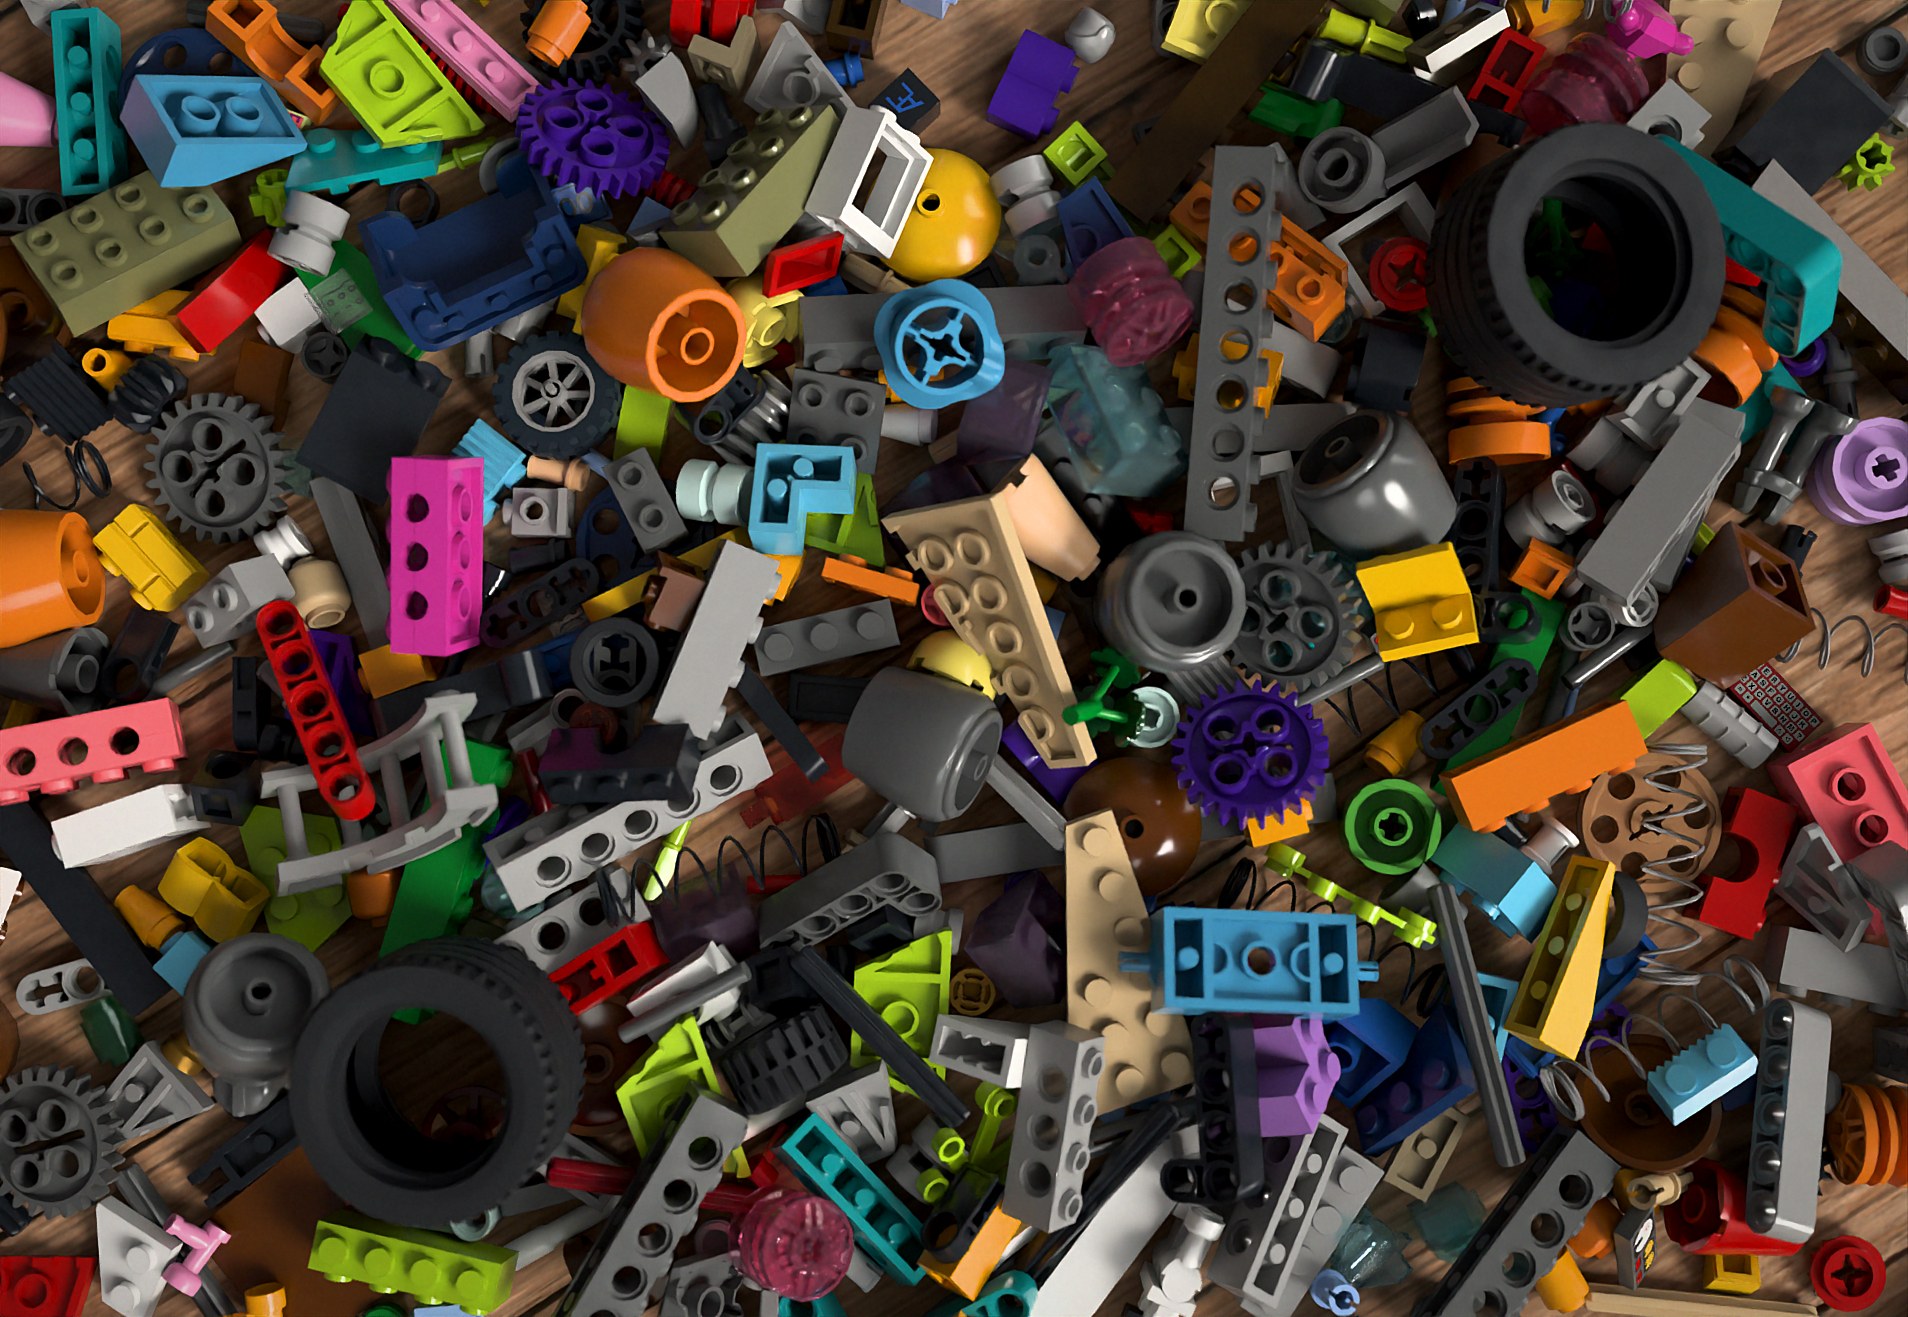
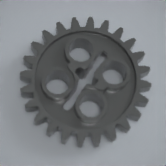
[143,392,296,545]
[1226,539,1364,693]
[0,1062,127,1220]

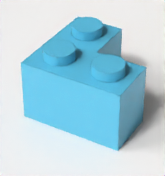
[748,443,858,556]
[1429,822,1558,943]

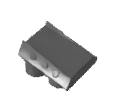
[657,1246,745,1317]

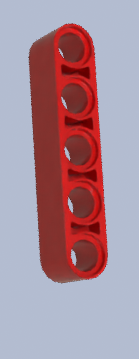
[256,600,376,821]

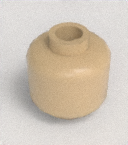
[286,556,352,629]

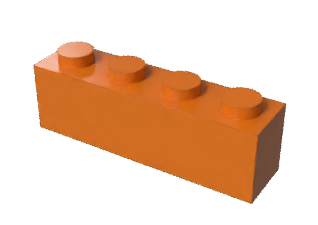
[1438,698,1649,834]

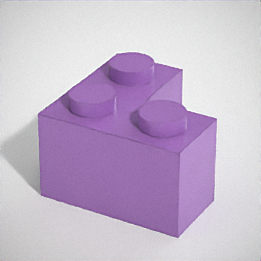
[1248,1012,1341,1137]

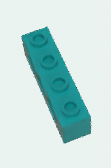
[50,7,130,205]
[769,1112,926,1286]

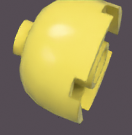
[723,272,805,368]
[905,629,997,700]

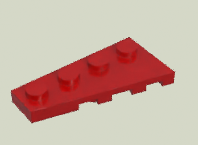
[0,1255,99,1317]

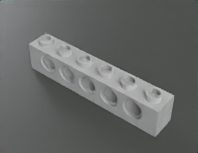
[482,711,773,912]

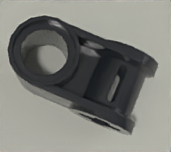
[674,359,767,445]

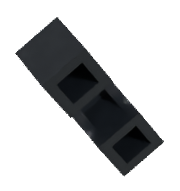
[537,723,702,804]

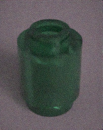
[79,994,146,1068]

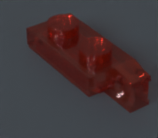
[739,732,856,829]

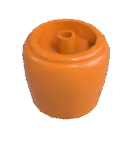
[580,247,747,402]
[0,509,106,648]

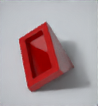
[762,231,844,299]

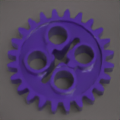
[515,78,670,199]
[1171,679,1329,830]

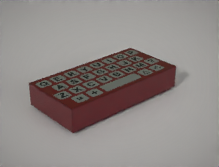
[1725,662,1824,753]

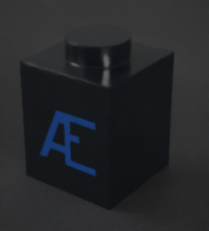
[868,68,940,136]

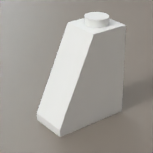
[929,1014,1066,1088]

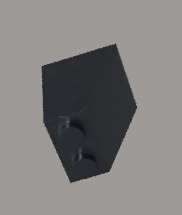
[1710,47,1895,197]
[294,333,453,507]

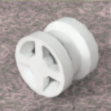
[254,515,314,572]

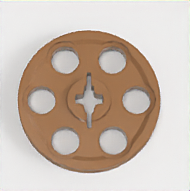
[1576,752,1722,893]

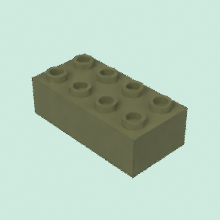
[659,104,842,276]
[10,169,243,338]

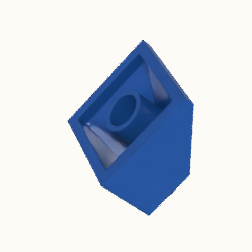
[1320,998,1419,1109]

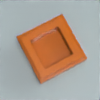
[1508,537,1575,600]

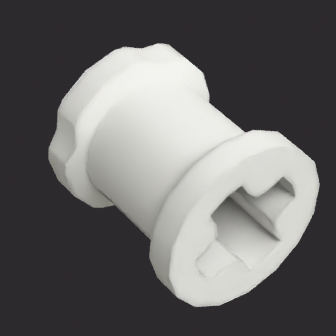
[1518,815,1580,877]

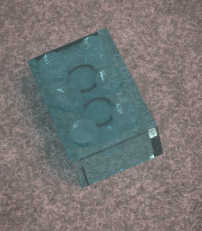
[1036,342,1190,498]

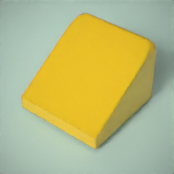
[1703,1255,1761,1296]

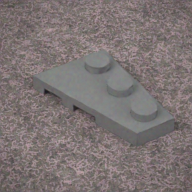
[743,20,878,154]

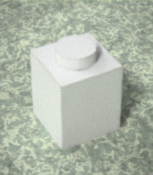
[254,277,334,355]

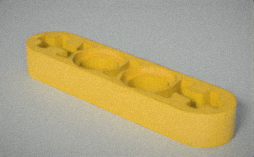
[581,526,753,623]

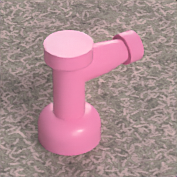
[161,1213,232,1297]

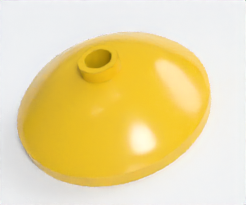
[865,148,1002,284]

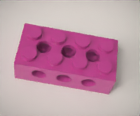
[385,454,484,656]

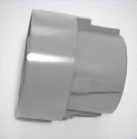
[1299,127,1390,214]

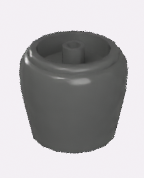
[1291,408,1457,564]
[1093,531,1246,672]
[841,666,1003,822]
[182,933,332,1087]

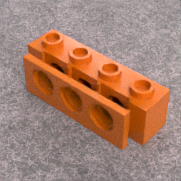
[1169,180,1348,344]

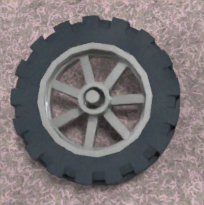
[492,330,623,461]

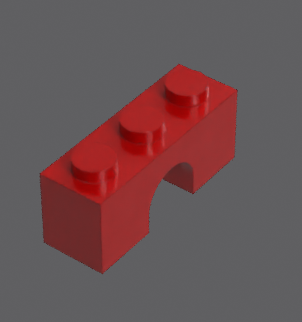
[1682,787,1799,941]

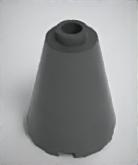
[0,627,116,718]

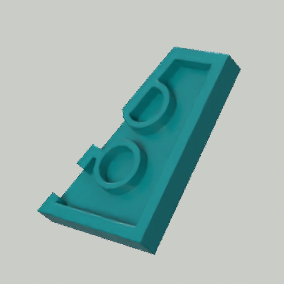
[284,128,444,199]

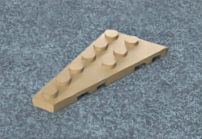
[1659,0,1782,166]
[881,492,1097,769]
[1064,807,1194,1116]

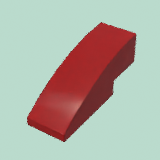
[1442,26,1547,161]
[165,228,294,353]

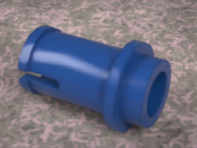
[823,51,865,89]

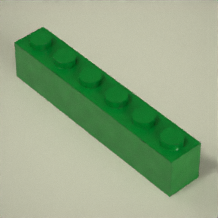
[377,734,513,1025]

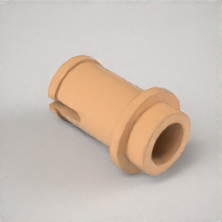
[527,453,590,492]

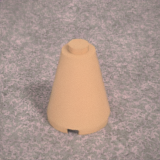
[989,452,1101,582]

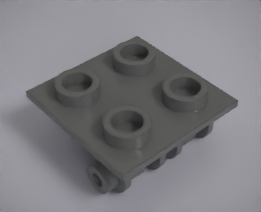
[786,367,888,475]

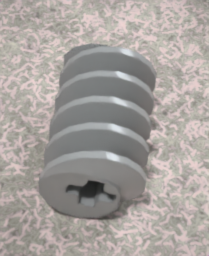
[709,369,792,466]

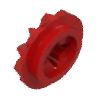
[1367,237,1429,314]
[1807,1233,1886,1312]

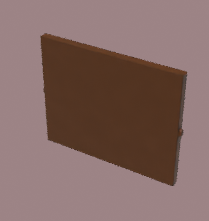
[198,1146,384,1317]

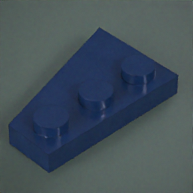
[1054,176,1173,348]
[1354,1003,1476,1158]

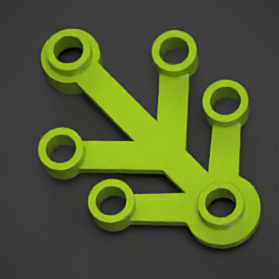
[1264,841,1437,948]
[916,1081,1018,1211]

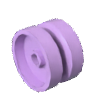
[1805,417,1908,527]

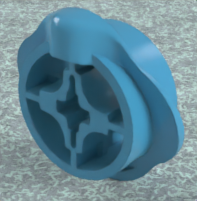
[874,279,1005,409]

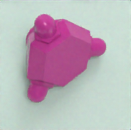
[1601,0,1694,65]

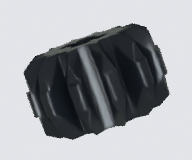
[107,353,189,435]

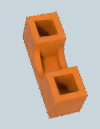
[205,0,342,126]

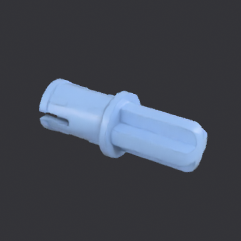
[1308,1267,1359,1316]

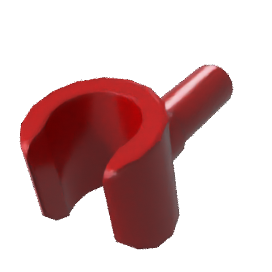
[747,1122,791,1191]

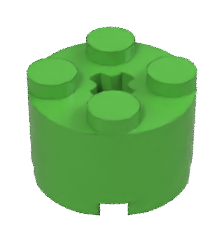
[1338,779,1441,875]

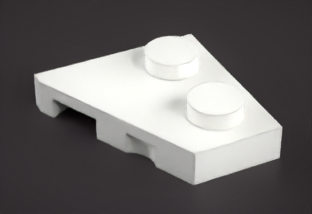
[96,1195,183,1317]

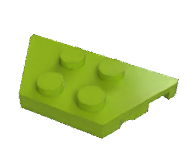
[319,0,485,149]
[777,439,886,570]
[238,805,354,953]
[850,927,952,1100]
[614,1010,752,1178]

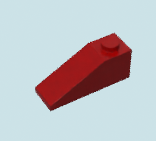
[548,921,670,1017]

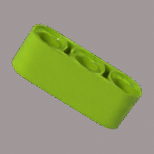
[1603,656,1700,774]

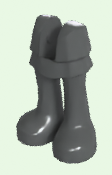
[1732,384,1860,525]

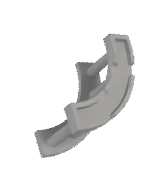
[259,690,498,897]

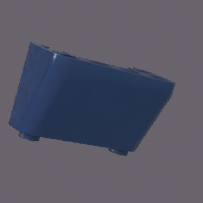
[356,149,588,352]

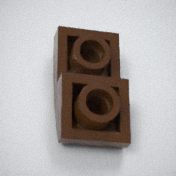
[233,339,295,444]

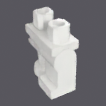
[1138,1203,1225,1317]

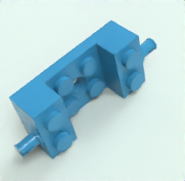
[1118,907,1379,1020]

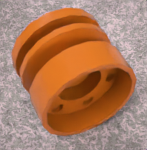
[1688,284,1781,409]
[1445,376,1551,466]
[1823,1083,1908,1188]

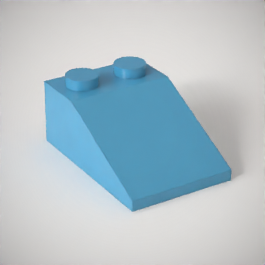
[120,75,308,187]

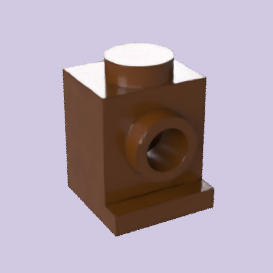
[641,550,707,633]

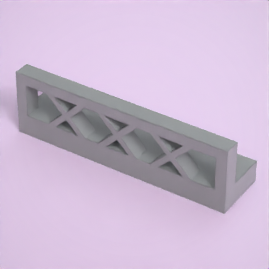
[309,476,391,650]

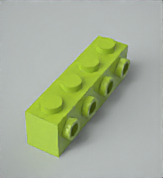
[308,1209,519,1316]

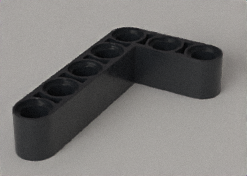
[1286,37,1529,149]

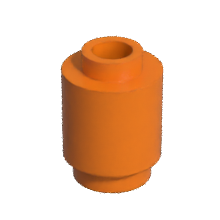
[525,0,591,67]

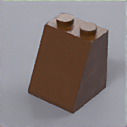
[1651,520,1816,690]

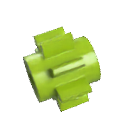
[1832,132,1895,192]
[248,169,309,227]

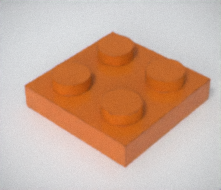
[821,553,921,609]

